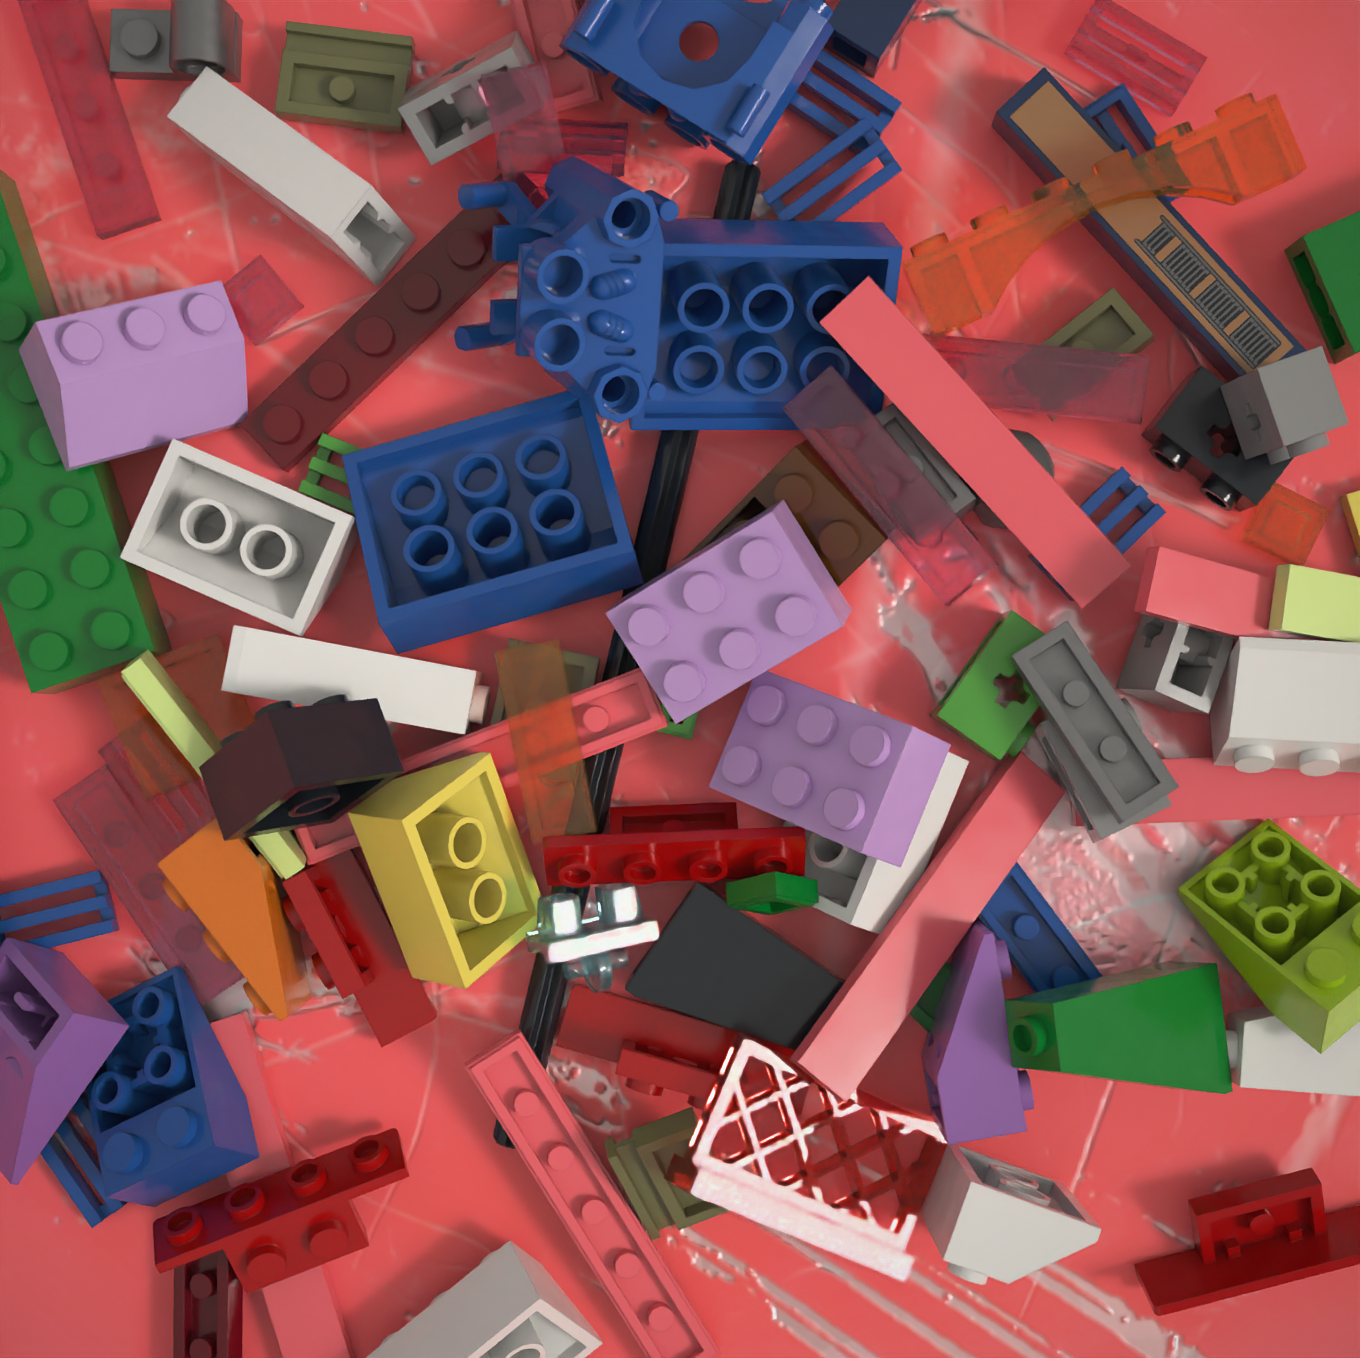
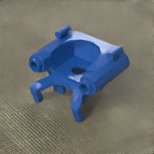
[559,0,834,166]
[454,156,679,423]

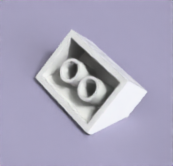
[120,438,359,637]
[1210,636,1360,776]
[783,752,969,934]
[919,1140,1102,1285]
[366,1240,603,1358]

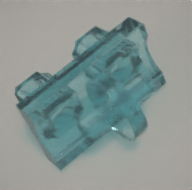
[525,883,659,993]

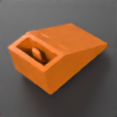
[157,818,312,1022]

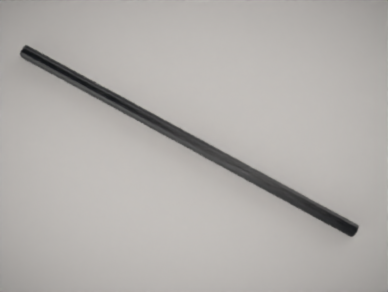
[493,160,761,1149]

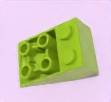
[1177,819,1360,1054]

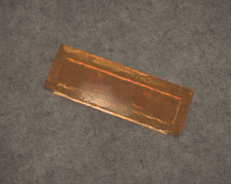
[494,639,598,844]

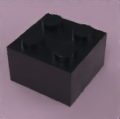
[199,694,404,841]

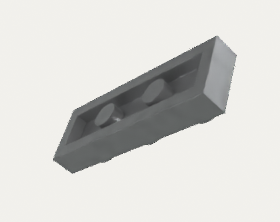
[1010,621,1179,824]

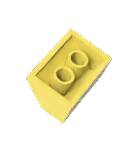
[348,752,546,989]

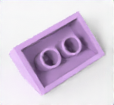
[19,280,248,472]

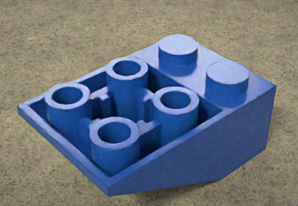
[86,966,259,1207]

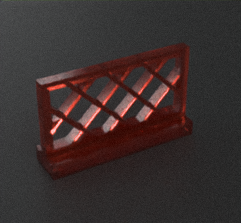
[664,1035,947,1282]

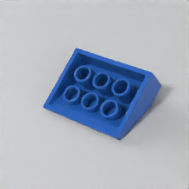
[629,218,903,430]
[342,391,644,654]

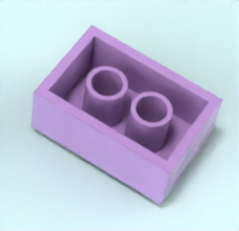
[605,499,852,724]
[709,671,951,868]

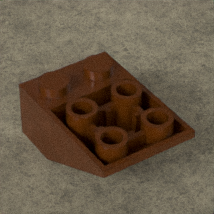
[682,439,898,587]

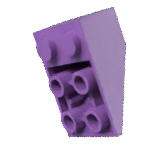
[921,919,1034,1145]
[0,937,129,1185]

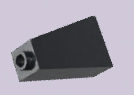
[624,881,846,1050]

